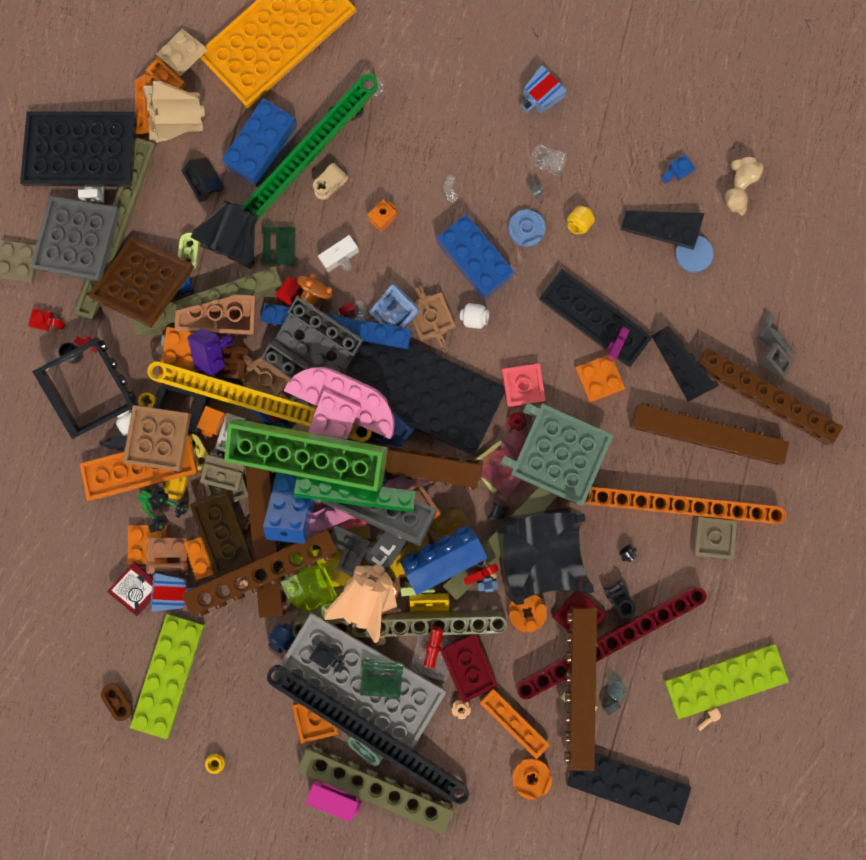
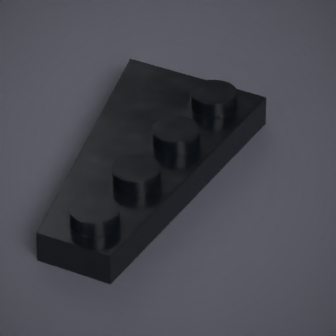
[620,210,705,250]
[651,326,719,402]

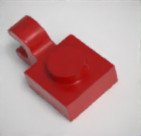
[28,308,65,332]

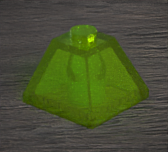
[281,563,338,613]

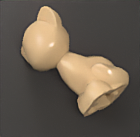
[725,157,764,216]

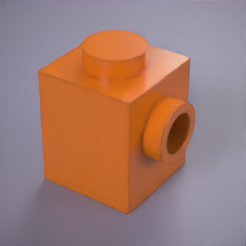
[367,199,397,233]
[197,406,226,437]

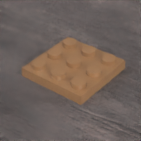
[123,405,191,472]

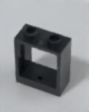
[152,383,211,434]

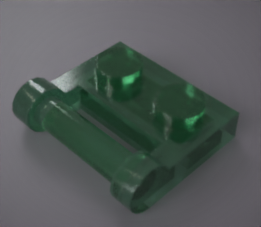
[261,226,296,266]
[360,659,403,698]

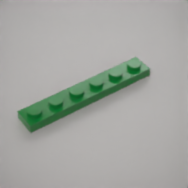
[294,476,416,512]

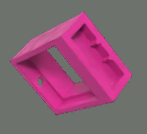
[305,779,362,822]

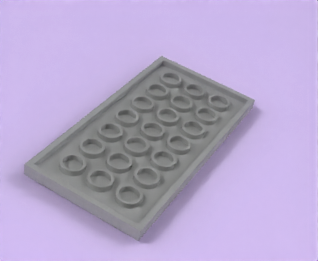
[272,612,446,749]

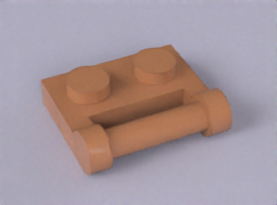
[146,538,188,573]

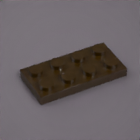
[190,490,254,578]

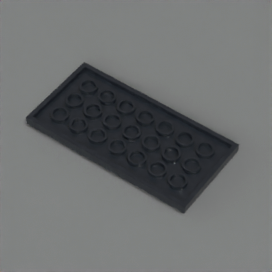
[344,341,505,457]

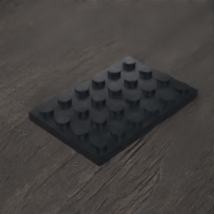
[20,111,137,187]

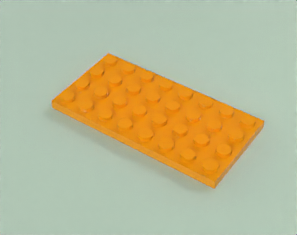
[200,0,356,109]

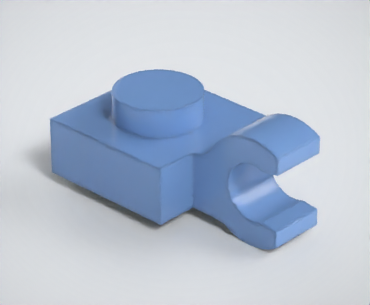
[477,577,498,593]

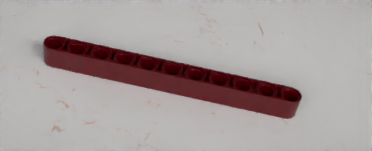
[516,586,707,700]

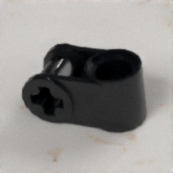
[603,579,636,618]

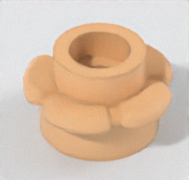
[452,700,471,719]

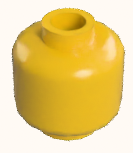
[567,206,595,234]

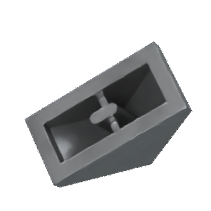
[758,343,793,377]

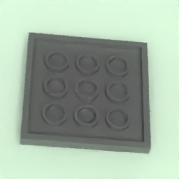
[30,196,120,282]

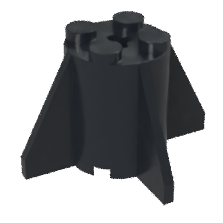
[190,200,259,269]

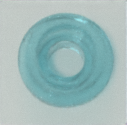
[608,682,627,701]

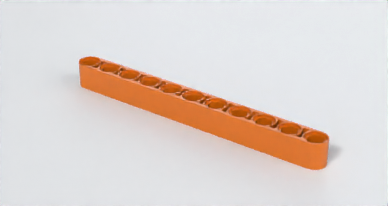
[584,487,786,524]

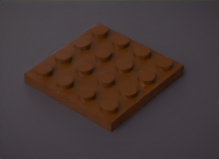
[88,236,194,328]

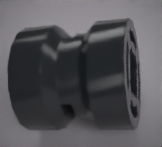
[58,342,83,364]

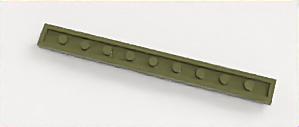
[74,138,156,320]

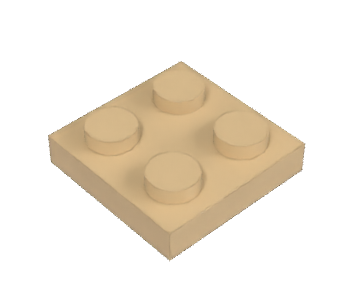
[156,29,207,76]

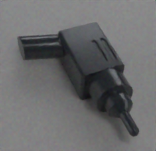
[99,436,127,450]

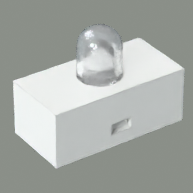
[318,235,359,272]

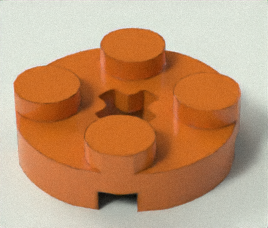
[508,595,547,632]
[512,758,552,800]

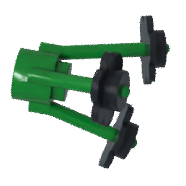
[138,488,189,533]

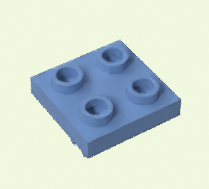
[369,284,421,328]

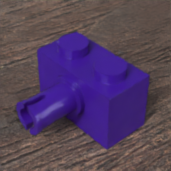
[187,328,233,376]

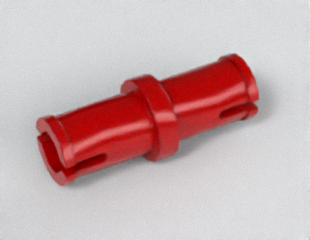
[423,626,444,668]

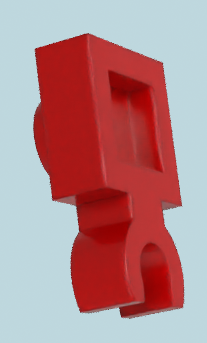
[463,563,499,586]

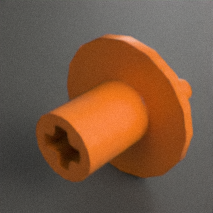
[297,274,332,307]

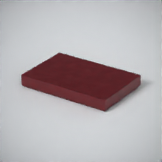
[440,634,498,703]

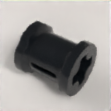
[486,500,509,522]

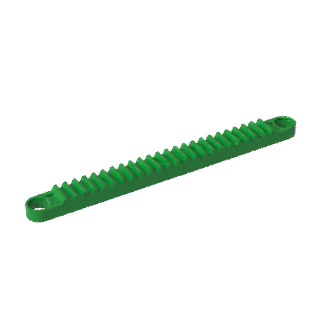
[242,74,378,222]

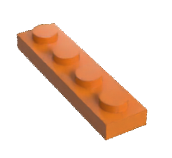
[479,689,550,759]

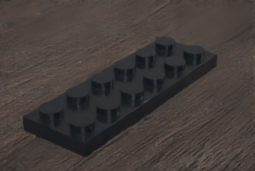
[538,269,653,368]
[566,752,692,826]

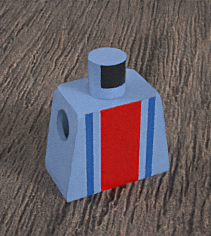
[520,65,567,113]
[150,572,195,612]

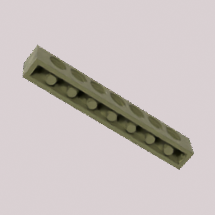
[297,745,453,834]

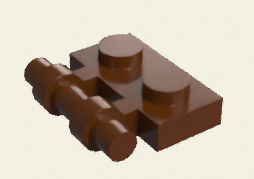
[208,345,248,380]

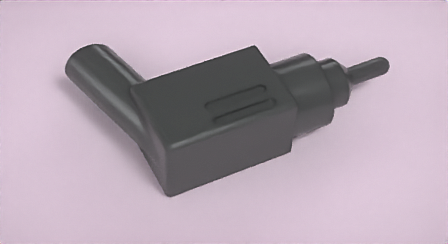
[758,313,796,355]

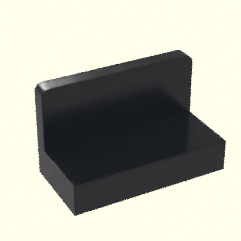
[181,157,225,202]

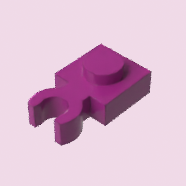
[606,327,630,361]

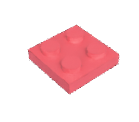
[502,364,546,407]

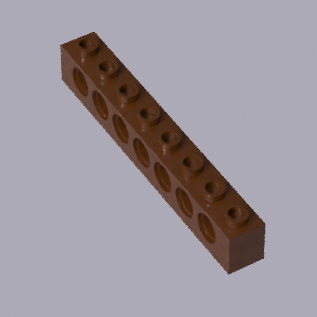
[697,348,843,445]
[182,530,339,618]

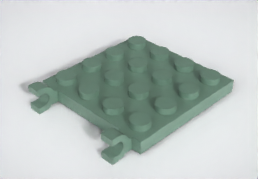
[500,403,614,507]

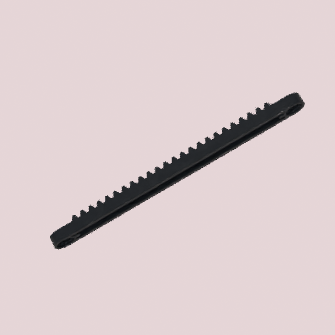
[267,665,469,804]

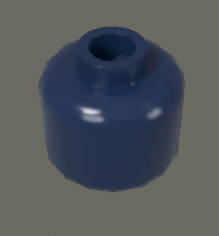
[267,623,296,654]

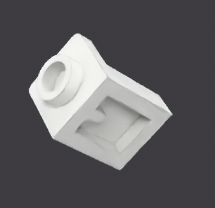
[78,187,104,204]

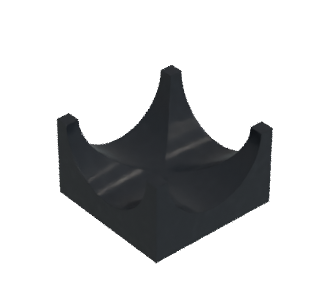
[496,507,594,605]

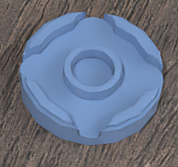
[508,209,546,247]
[675,235,713,273]

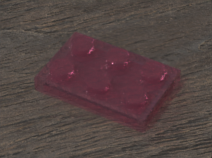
[482,429,526,498]

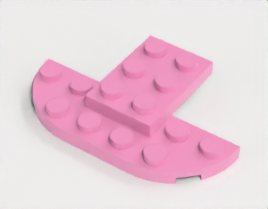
[284,367,395,440]

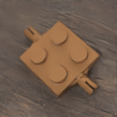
[412,286,456,348]
[240,354,291,400]

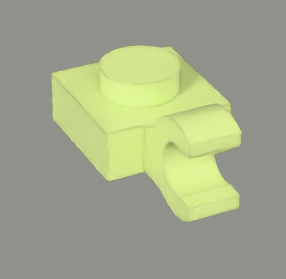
[401,582,435,596]

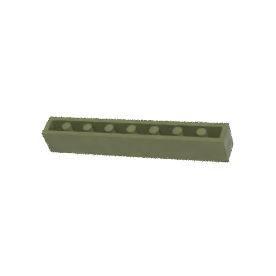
[130,267,283,339]

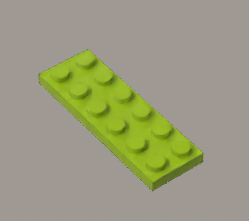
[130,614,205,739]
[664,644,789,719]

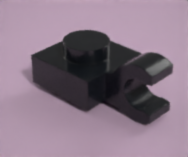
[309,640,345,673]

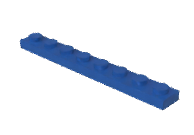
[260,303,412,350]

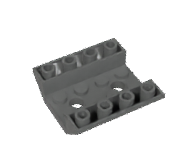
[261,296,363,379]

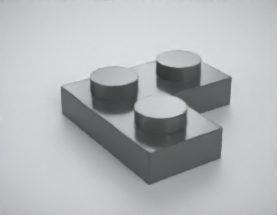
[331,525,371,577]

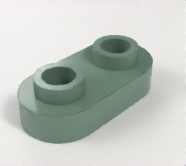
[348,736,383,766]

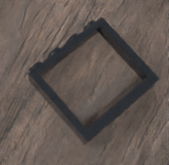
[32,337,137,439]

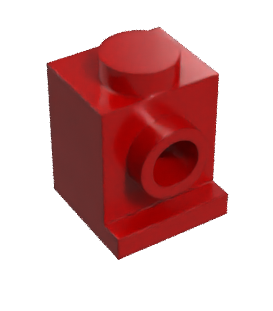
[275,277,303,307]

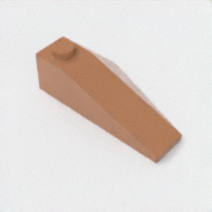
[175,295,255,336]

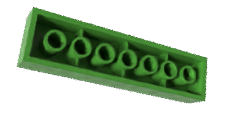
[224,419,388,491]

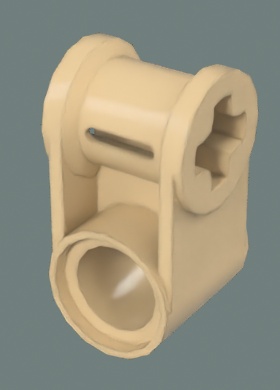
[313,163,348,200]

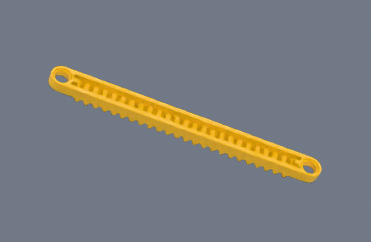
[147,362,372,442]

